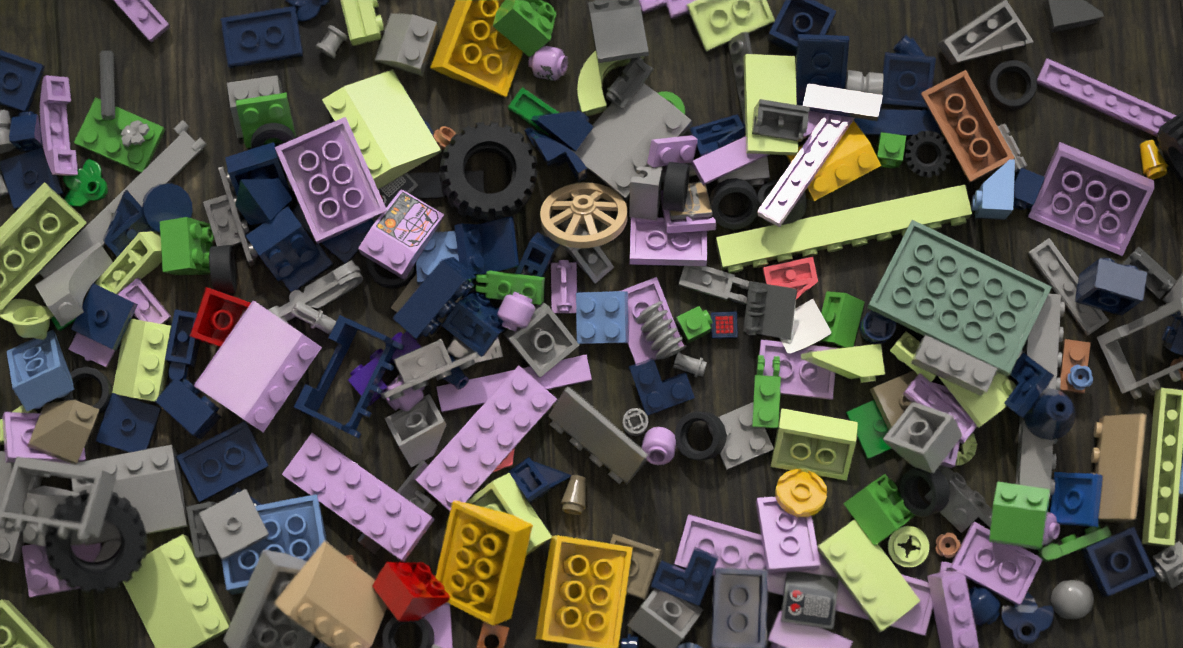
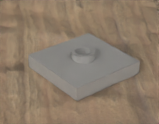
[199,489,270,560]

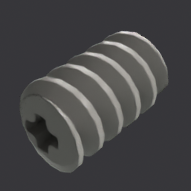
[636,301,687,360]

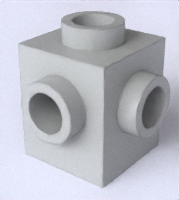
[1153,541,1183,588]

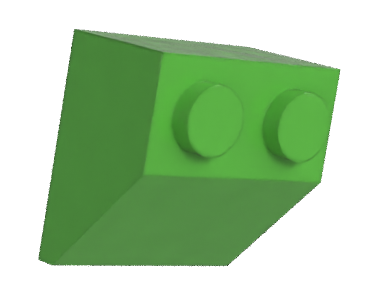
[989,482,1050,550]

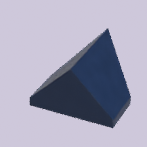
[235,178,293,225]
[508,457,571,505]

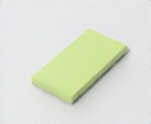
[744,54,798,155]

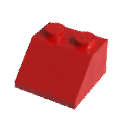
[190,287,251,348]

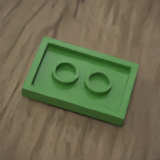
[74,97,165,173]

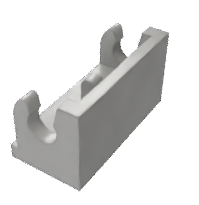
[629,167,662,221]

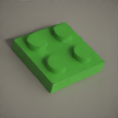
[236,93,296,148]

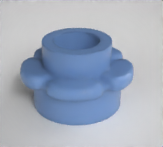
[1067,365,1093,390]

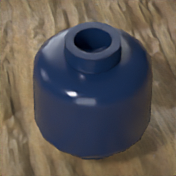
[968,587,1000,625]

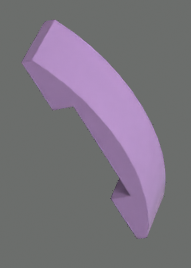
[40,76,78,176]

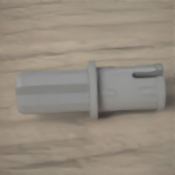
[291,301,336,335]

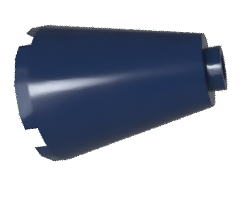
[1023,388,1075,440]

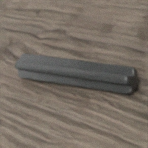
[100,51,115,120]

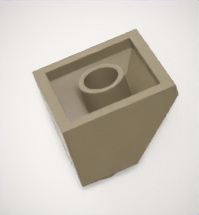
[27,400,99,465]

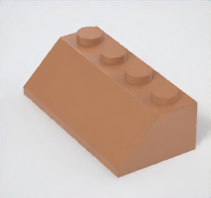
[921,70,1015,182]

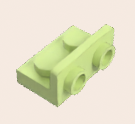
[890,331,937,382]

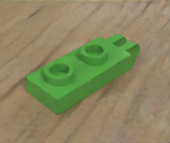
[476,271,545,305]

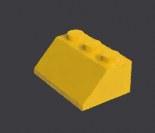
[786,120,881,201]

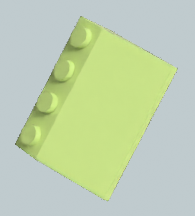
[322,70,442,189]
[123,535,231,648]

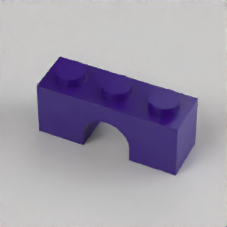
[348,331,422,406]

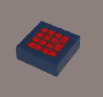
[711,312,738,339]

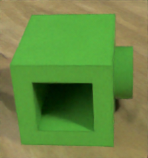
[876,132,906,168]
[676,306,713,344]

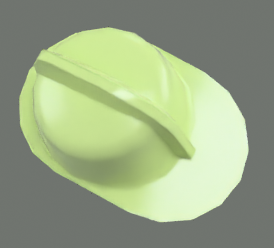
[0,299,53,340]

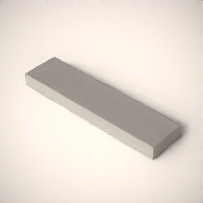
[1027,238,1109,336]

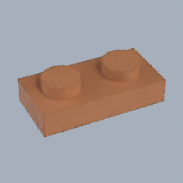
[1059,339,1090,394]

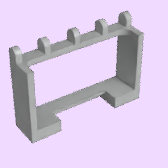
[1097,297,1183,399]
[0,456,117,542]

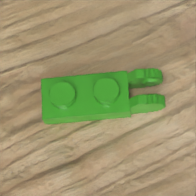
[752,355,781,429]
[1038,524,1111,562]

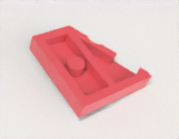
[762,257,818,299]

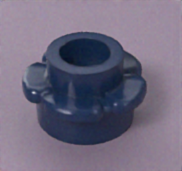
[621,634,639,648]

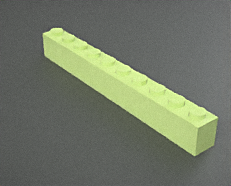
[715,185,972,273]

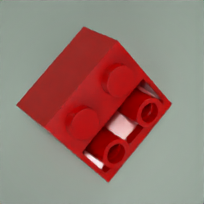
[372,562,451,621]

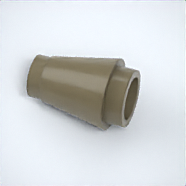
[560,475,586,515]

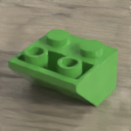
[493,0,557,57]
[160,217,214,275]
[844,474,915,546]

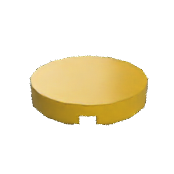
[775,469,827,517]

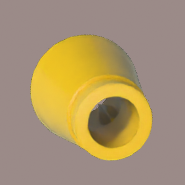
[1139,140,1168,180]

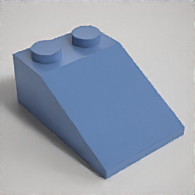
[7,330,74,412]

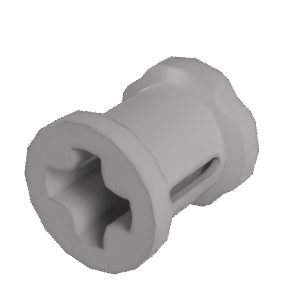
[316,25,348,58]

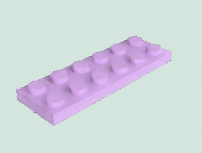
[416,366,557,511]
[282,433,434,561]

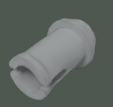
[673,353,707,378]

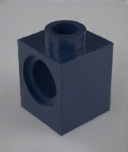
[1013,168,1045,210]

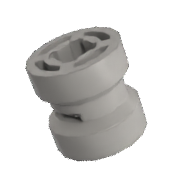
[622,408,648,436]

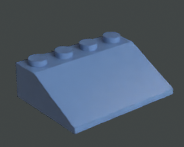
[222,494,328,595]

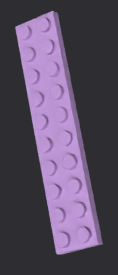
[674,515,933,635]

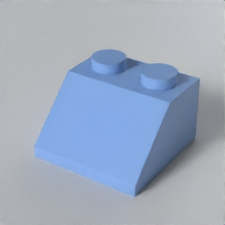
[971,159,1015,219]

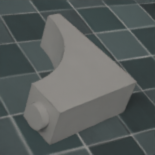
[35,242,113,326]

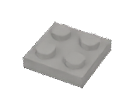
[706,402,774,470]

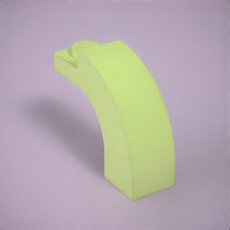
[577,51,644,116]

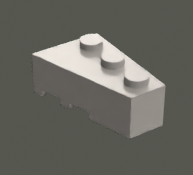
[937,0,1034,65]

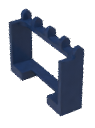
[294,315,405,438]

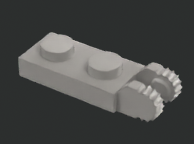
[678,266,749,305]

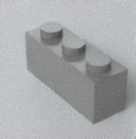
[911,335,997,396]

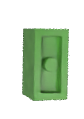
[818,291,865,348]

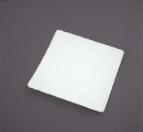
[780,299,831,354]

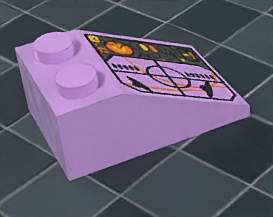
[358,189,445,280]

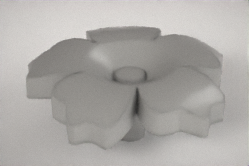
[120,120,150,147]

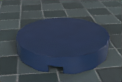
[141,183,192,232]

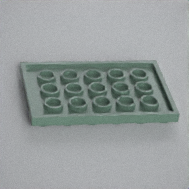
[868,220,1052,376]

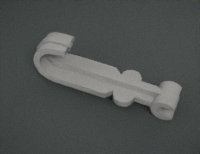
[268,260,363,323]

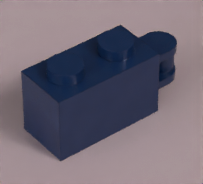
[165,310,200,382]

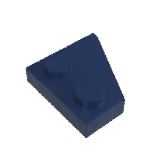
[690,114,746,157]
[103,190,154,257]

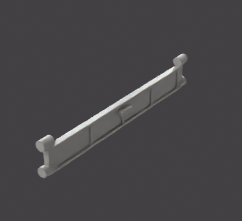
[34,120,207,278]

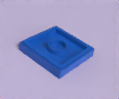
[1050,472,1103,527]

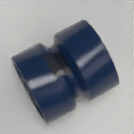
[859,310,896,345]

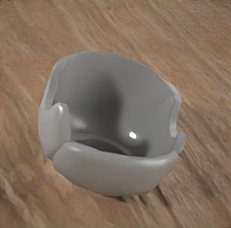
[1051,580,1094,619]

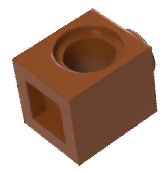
[476,621,510,648]

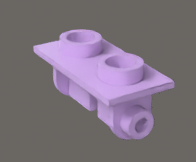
[551,260,577,313]

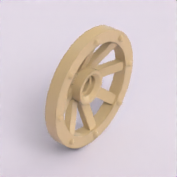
[540,183,627,248]

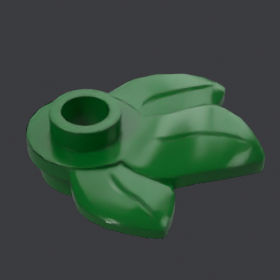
[63,159,108,207]

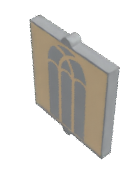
[669,182,712,220]

